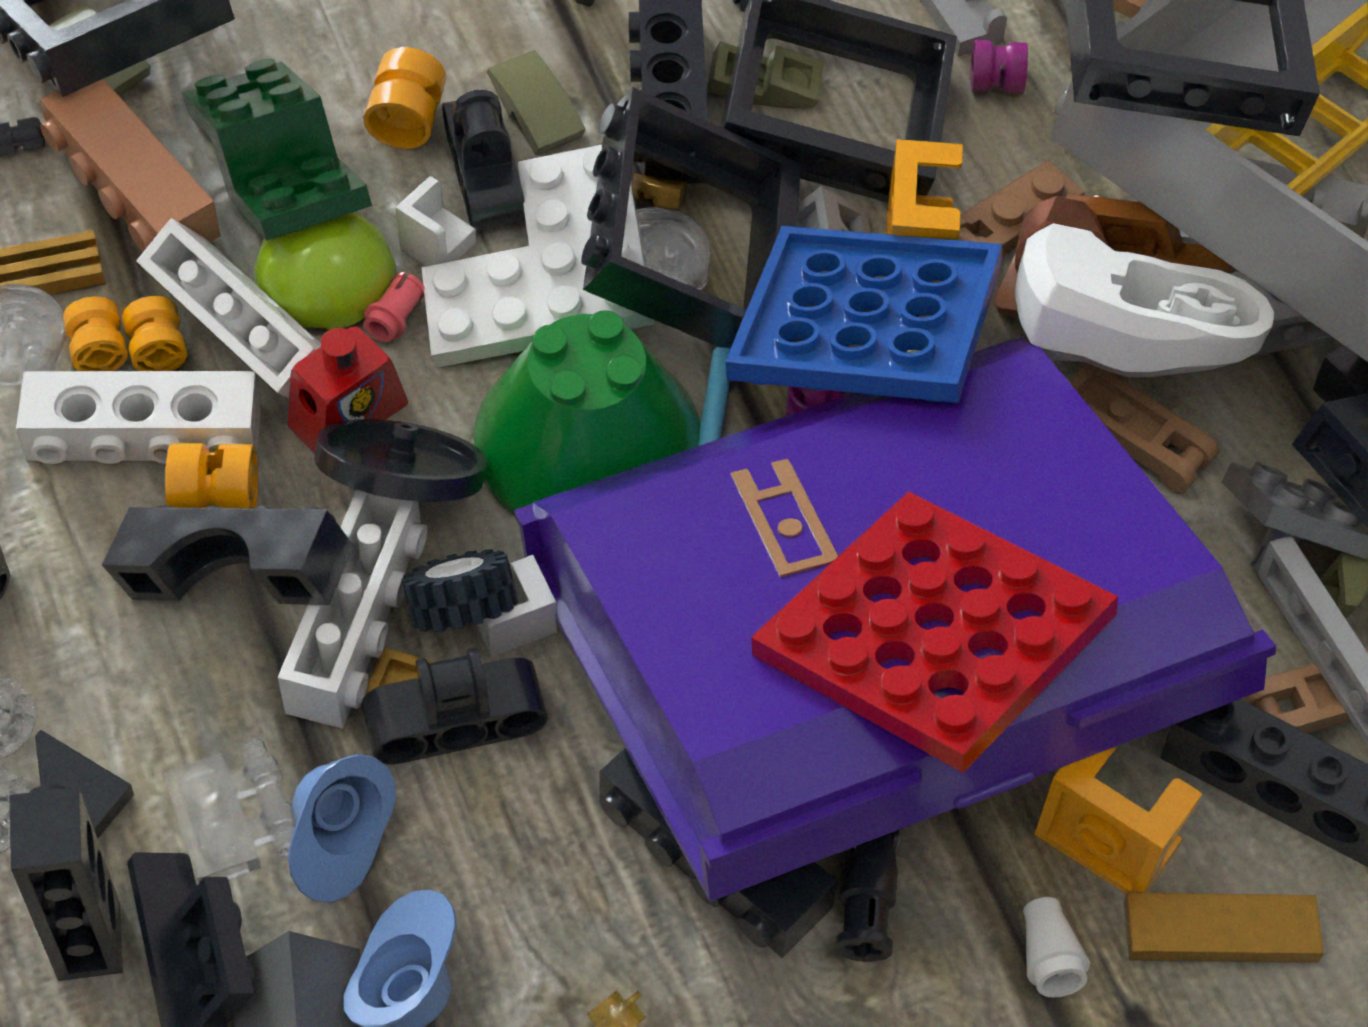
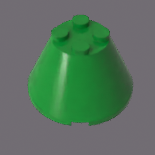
[474,310,700,515]

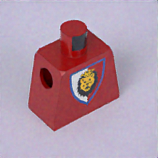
[288,327,408,454]

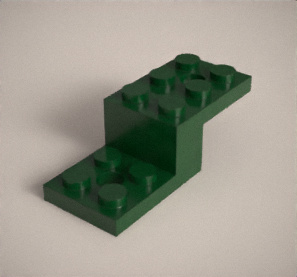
[182,59,372,241]

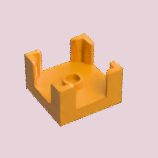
[884,139,963,283]
[1034,746,1203,894]

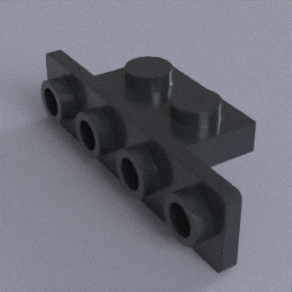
[127,852,255,1027]

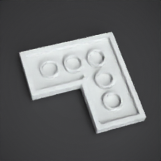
[422,145,655,368]

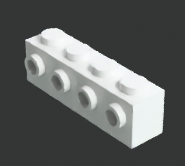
[278,490,427,729]

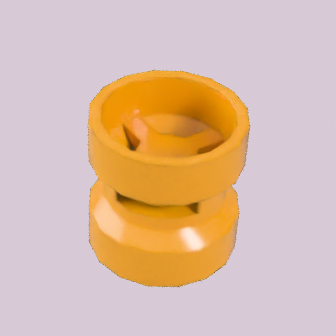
[63,296,128,371]
[122,296,188,371]

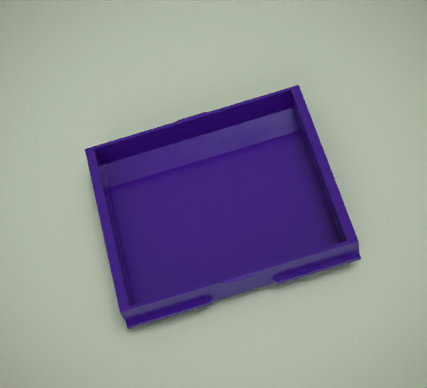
[514,337,1276,902]

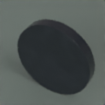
[314,419,487,502]

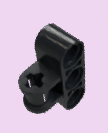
[442,90,526,231]
[362,647,548,765]

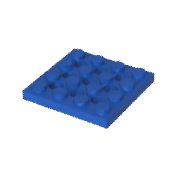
[725,226,1002,403]

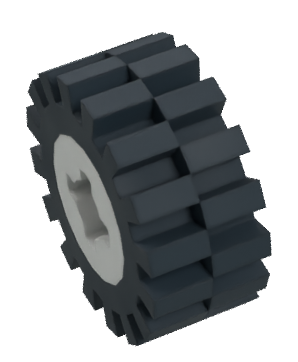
[401,549,518,632]

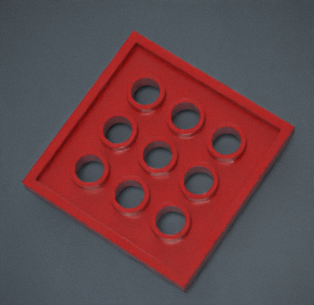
[751,491,1118,773]

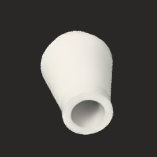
[1023,897,1090,997]

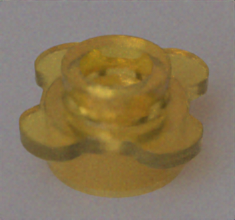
[586,990,646,1027]

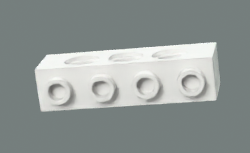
[136,218,321,398]
[16,371,261,464]

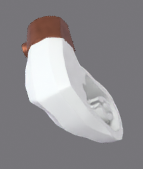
[1014,196,1274,377]

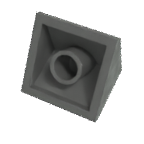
[234,931,361,1027]

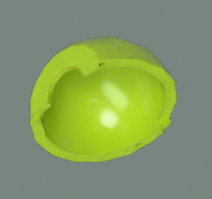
[254,212,396,331]

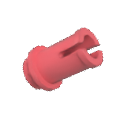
[364,272,425,342]

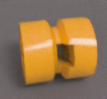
[363,47,446,149]
[165,443,259,509]

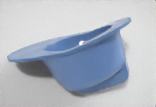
[288,754,396,902]
[343,889,457,1027]

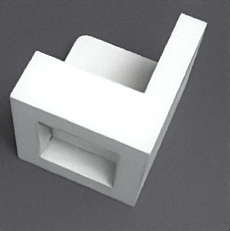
[396,176,476,266]
[476,555,557,657]

